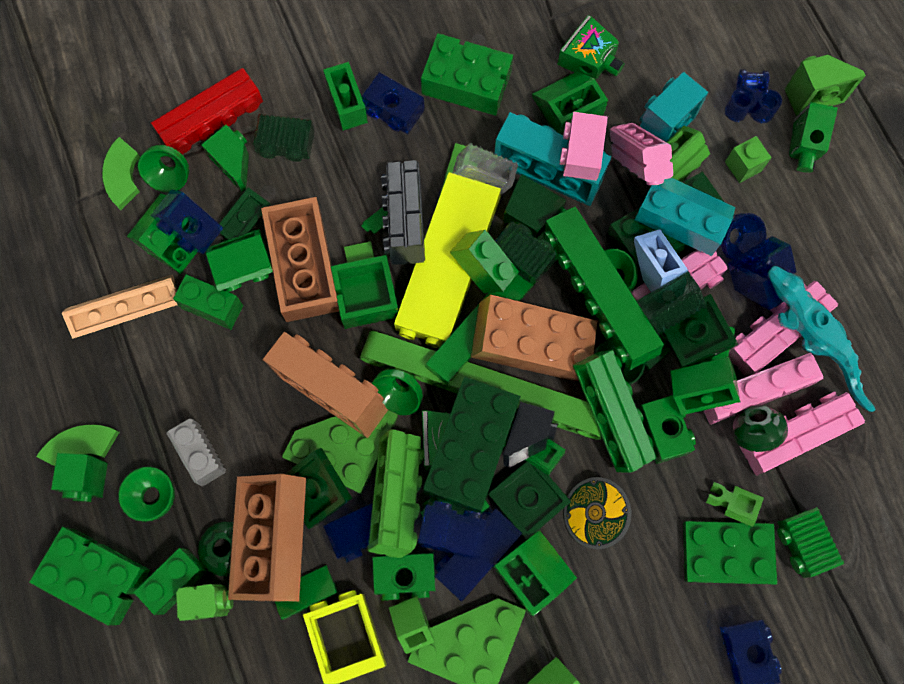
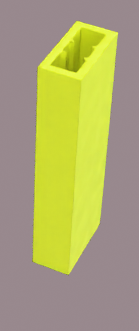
[394,172,501,349]

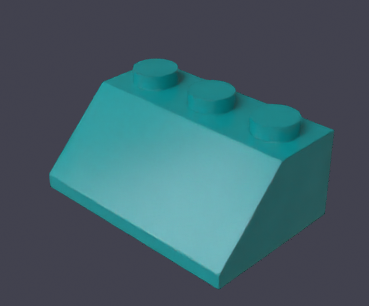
[635,178,735,256]

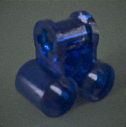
[724,69,782,123]

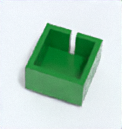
[331,255,398,329]

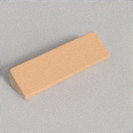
[62,275,178,339]

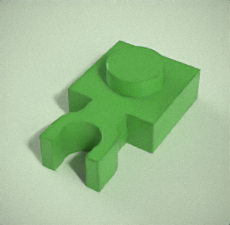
[706,482,764,527]

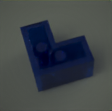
[727,236,797,310]
[418,501,487,559]

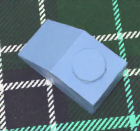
[634,229,688,300]

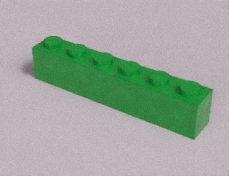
[543,206,664,370]

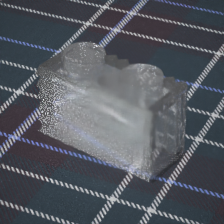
[452,143,518,196]

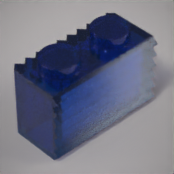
[324,503,373,563]

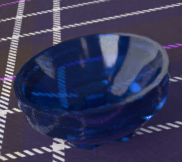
[721,213,767,263]

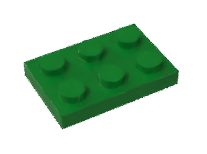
[683,521,777,585]

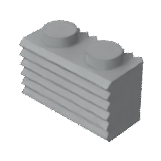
[167,419,226,486]

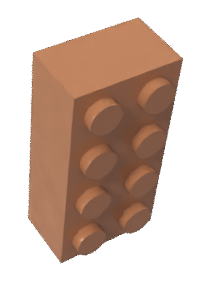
[261,197,339,322]
[471,295,597,382]
[263,332,388,438]
[228,474,306,601]

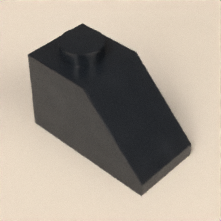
[503,402,558,467]

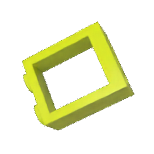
[303,590,387,684]

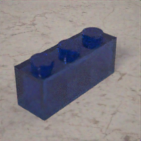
[435,509,522,602]

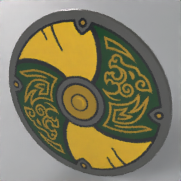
[564,477,632,549]

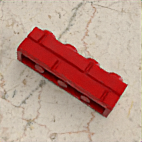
[151,68,263,154]

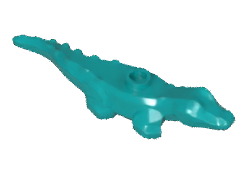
[768,266,876,412]

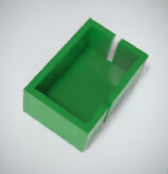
[421,33,513,116]
[29,527,151,626]

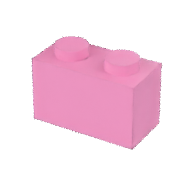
[559,112,608,181]

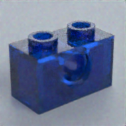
[362,72,425,135]
[150,189,223,254]
[720,619,782,684]

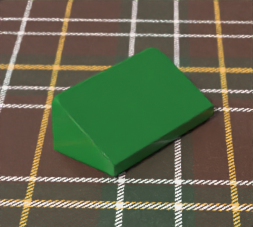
[275,565,339,620]

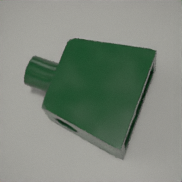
[503,174,566,245]

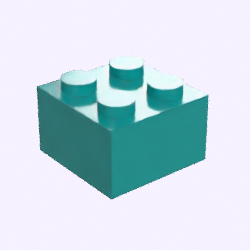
[639,72,709,142]

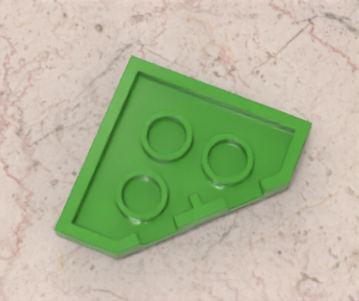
[282,410,398,494]
[408,599,526,684]

